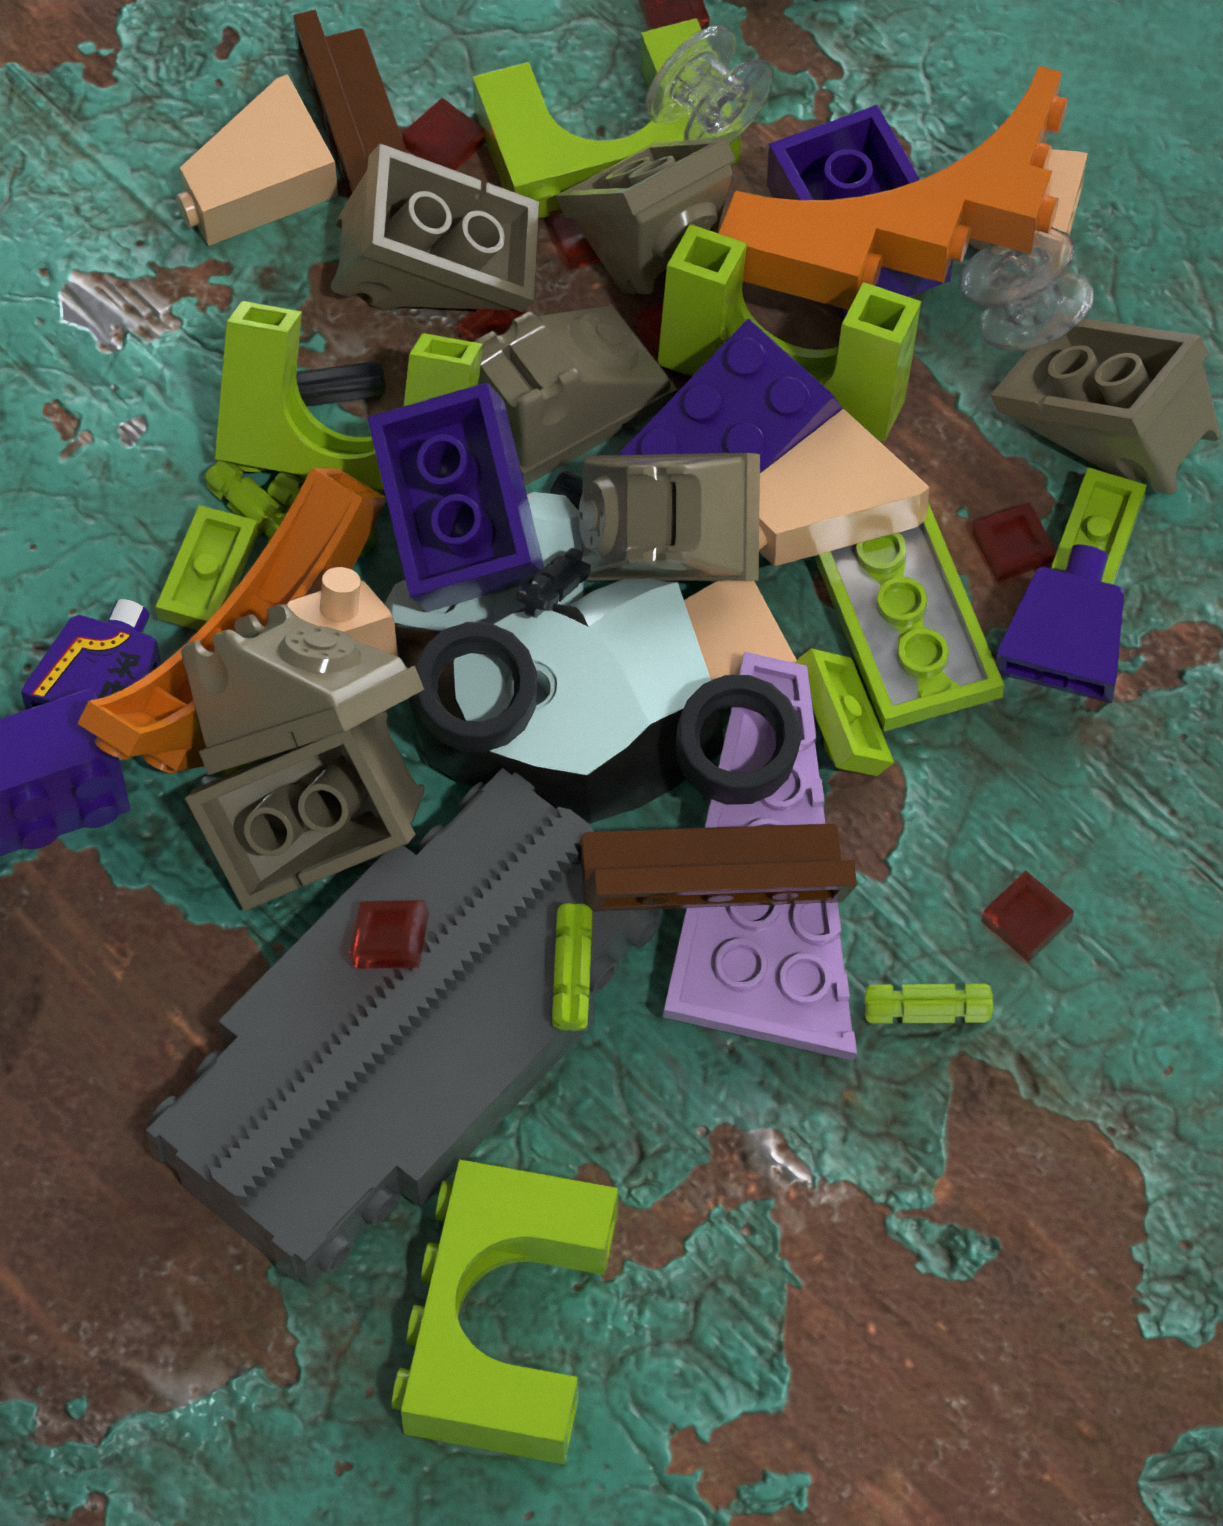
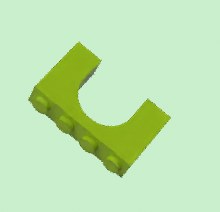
[473,18,741,218]
[658,224,922,442]
[215,301,483,494]
[392,1159,618,1465]

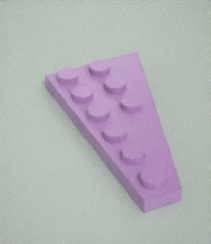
[662,652,857,1061]

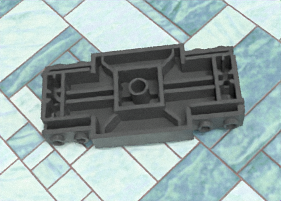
[146,768,662,1287]

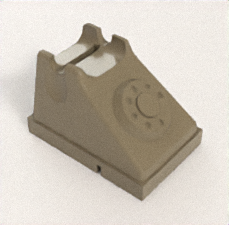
[556,138,736,294]
[331,143,539,312]
[475,304,677,486]
[990,314,1220,495]
[578,453,760,581]
[181,604,424,775]
[185,711,425,911]

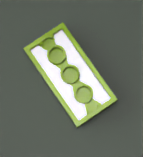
[814,503,1005,732]

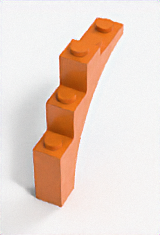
[718,66,1068,310]
[77,468,387,773]

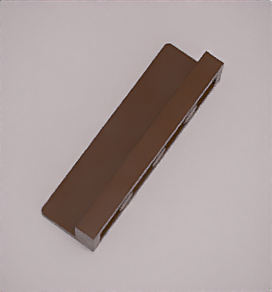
[293,9,407,200]
[580,824,857,912]

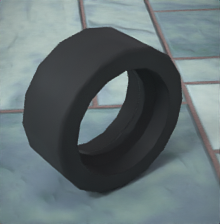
[415,622,537,752]
[675,675,801,805]

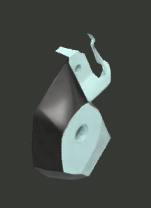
[385,492,724,824]

